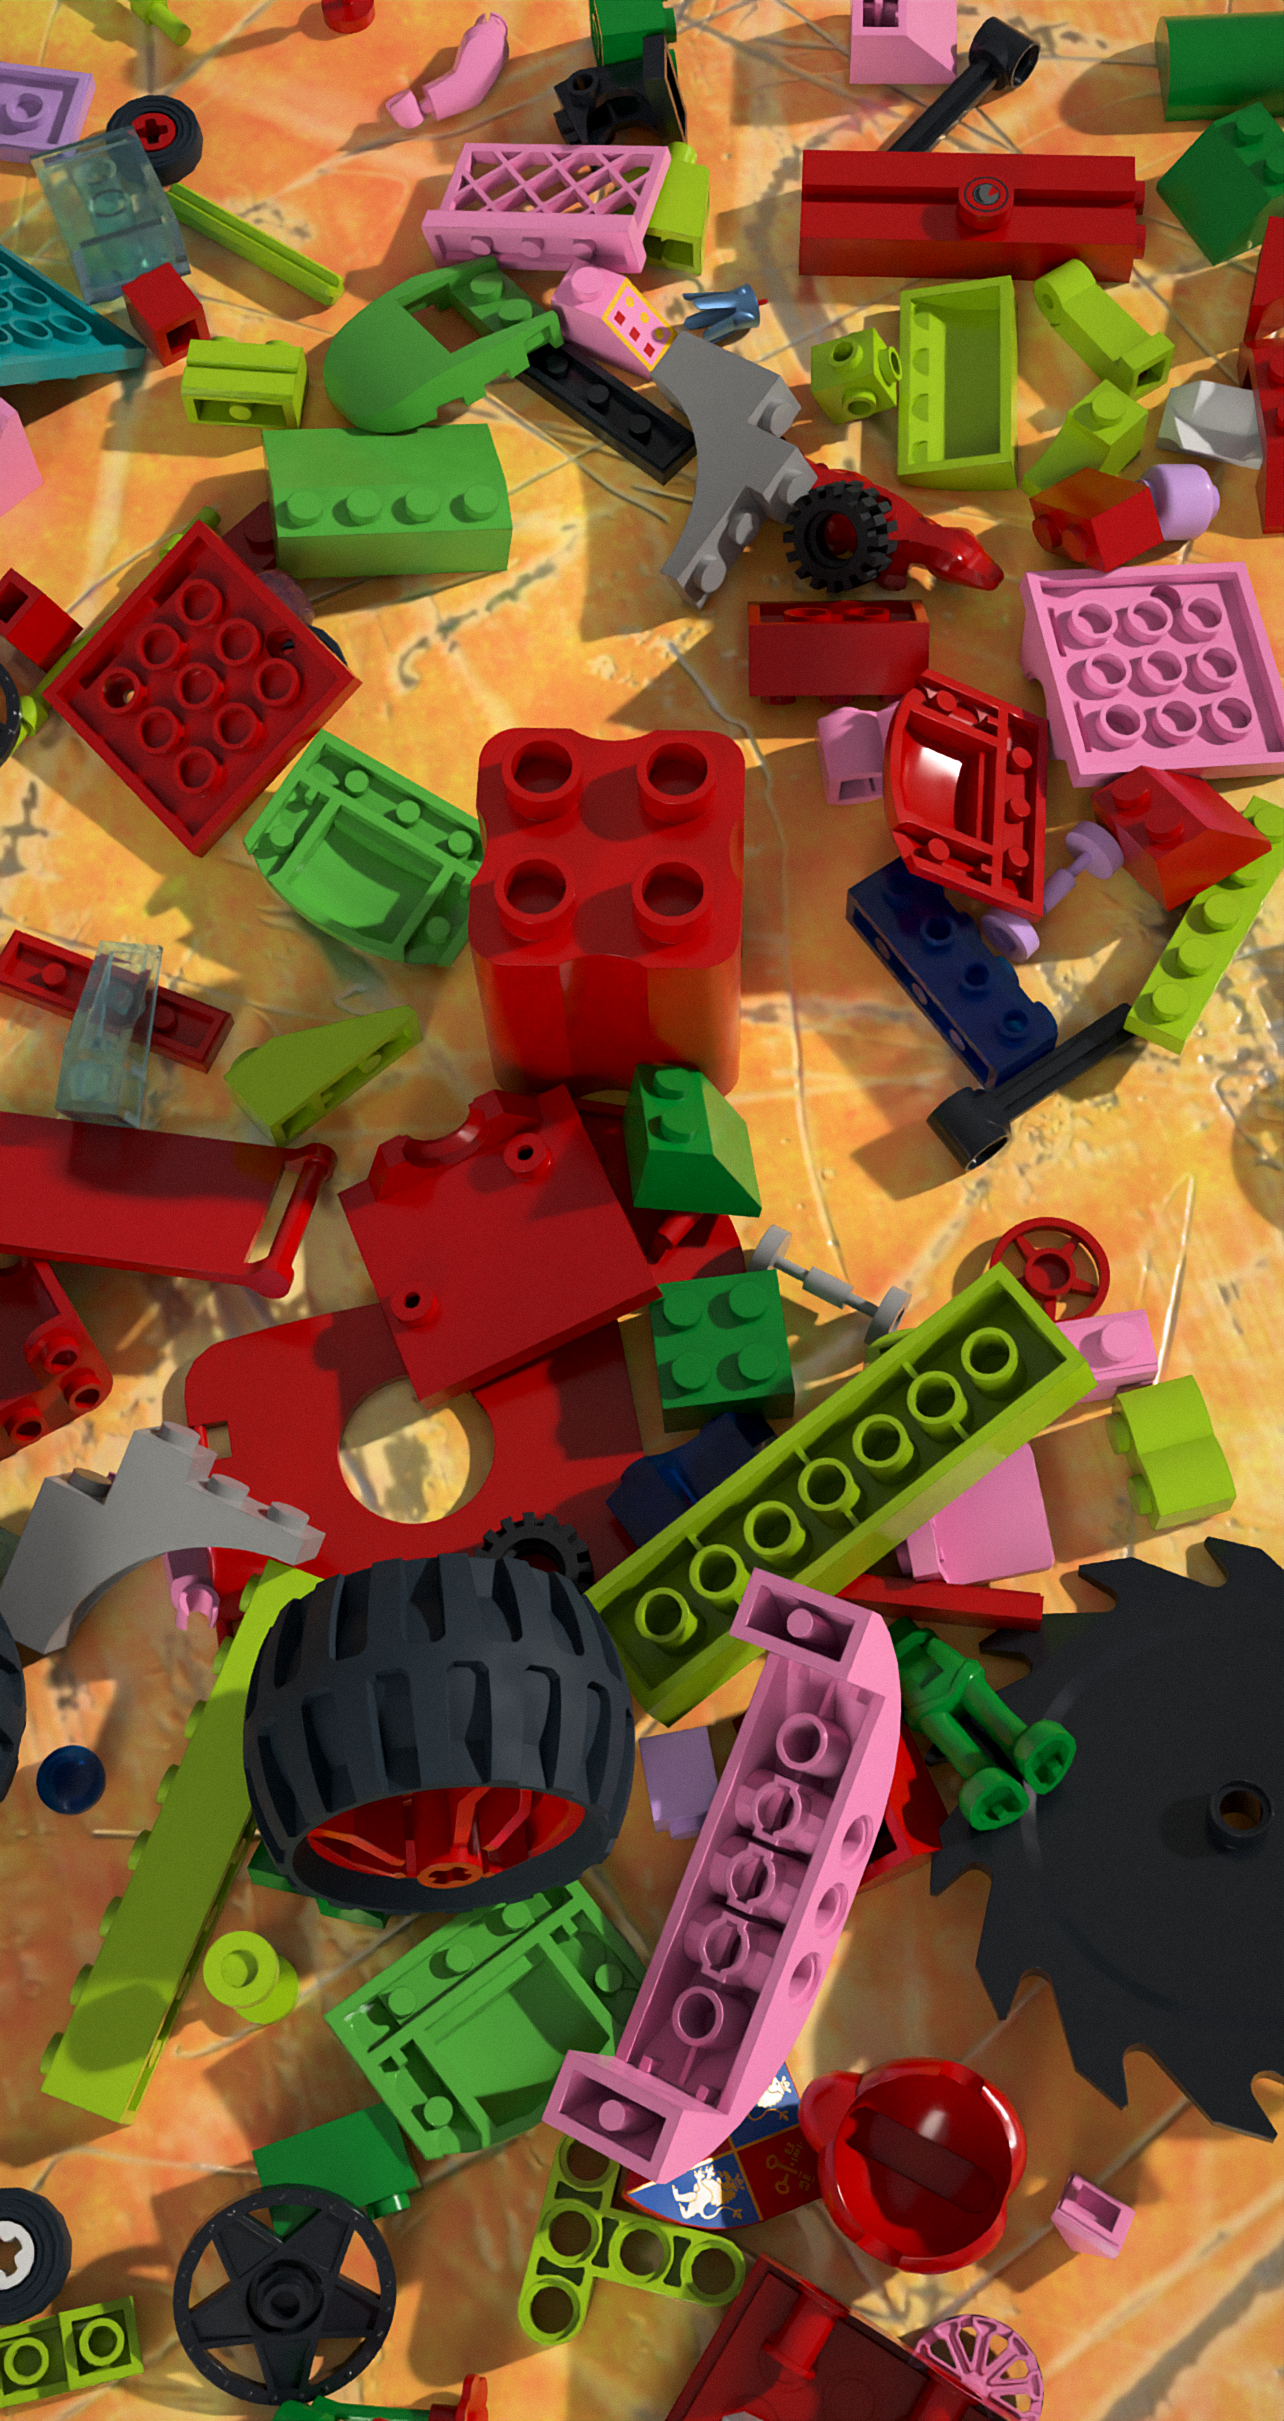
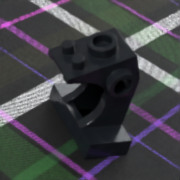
[553,34,688,173]

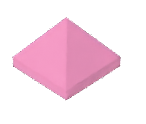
[1050,2172,1135,2260]

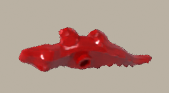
[780,436,1004,591]

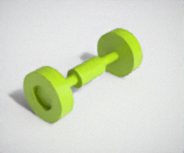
[203,1931,301,2025]

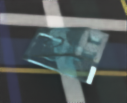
[29,124,191,306]

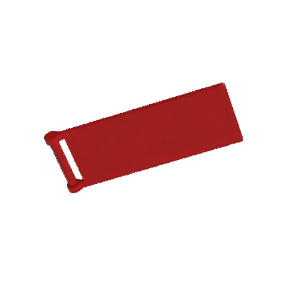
[0,1111,338,1299]

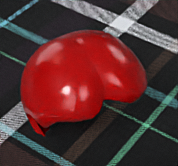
[798,2056,1028,2275]

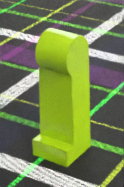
[1033,259,1175,401]

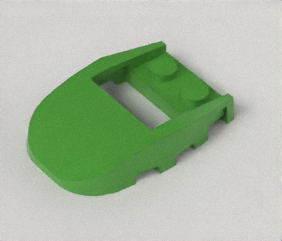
[323,255,564,433]

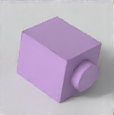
[638,1726,718,1840]

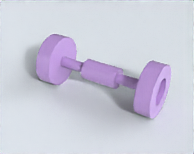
[981,820,1124,963]

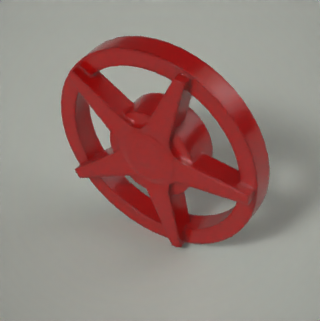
[989,1217,1110,1323]

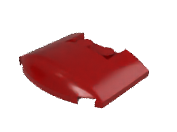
[882,668,1049,923]

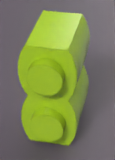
[1105,1375,1237,1531]

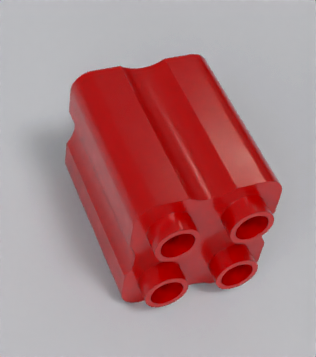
[468,728,745,1098]

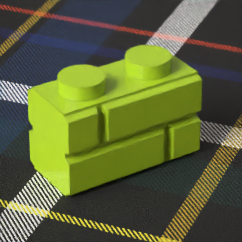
[180,336,309,430]

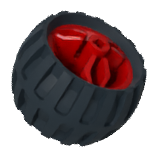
[243,1553,635,1916]

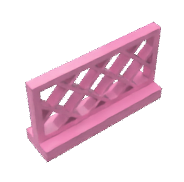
[421,143,671,273]

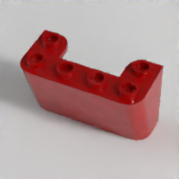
[0,1256,114,1461]

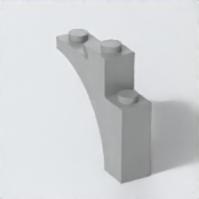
[649,330,818,610]
[0,1421,326,1654]

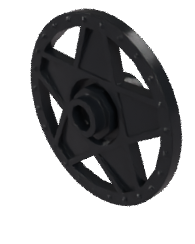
[173,2183,397,2406]

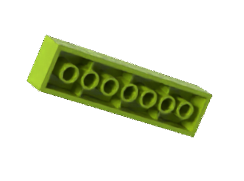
[583,1261,1098,1728]

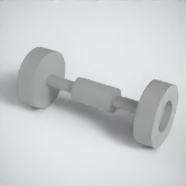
[746,1224,912,1346]

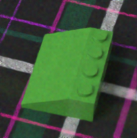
[261,423,513,580]

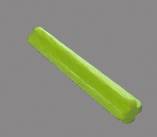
[162,183,345,306]

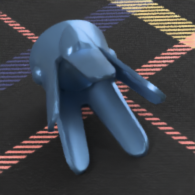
[682,283,768,344]

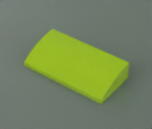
[897,275,1018,491]

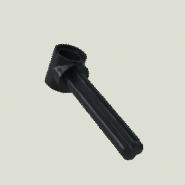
[887,16,1041,152]
[926,1003,1139,1172]

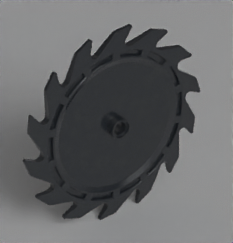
[924,1536,1284,2144]

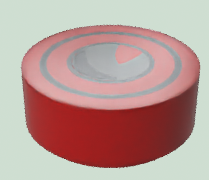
[957,172,1014,230]

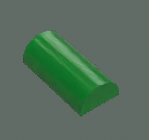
[1154,11,1284,122]

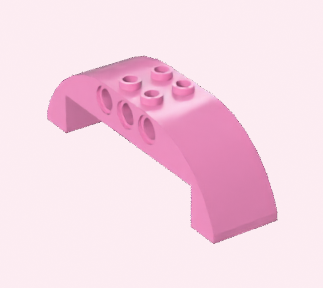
[541,1567,901,2184]

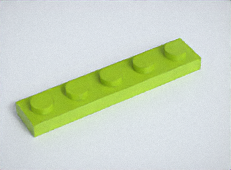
[1123,795,1284,1056]

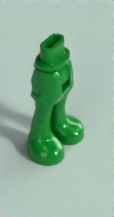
[887,1616,1077,1831]

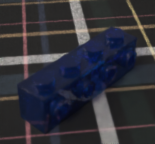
[845,856,1058,1092]

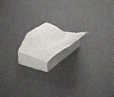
[1155,380,1263,470]

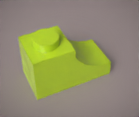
[1021,379,1149,497]

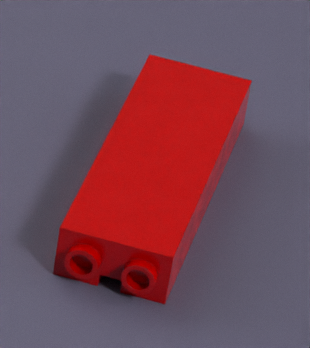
[799,150,1146,283]

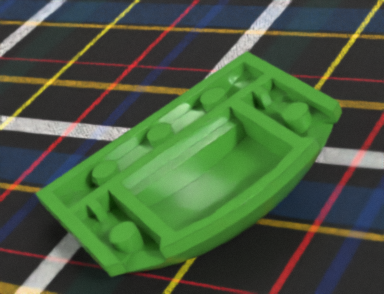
[243,728,484,967]
[323,1880,647,2161]

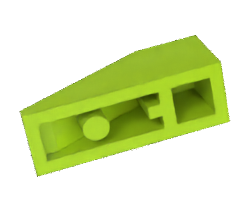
[223,1004,423,1148]

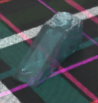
[55,940,163,1129]

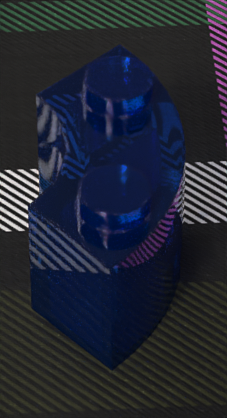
[605,1412,779,1549]

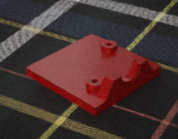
[41,519,363,858]
[337,1083,663,1411]

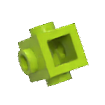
[811,327,902,425]

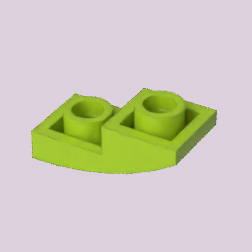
[0,2296,144,2409]

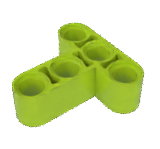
[518,2134,746,2346]

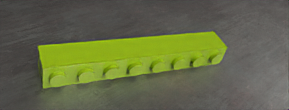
[40,1559,325,2125]

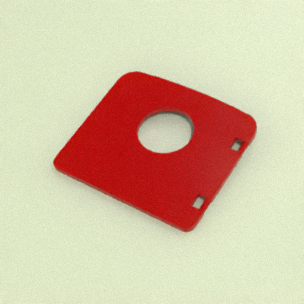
[184,1296,659,1648]

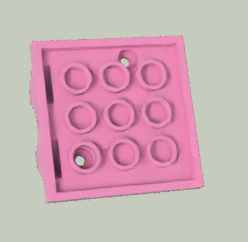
[1019,562,1284,788]

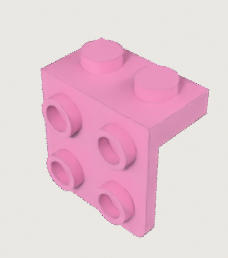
[896,1443,1055,1586]

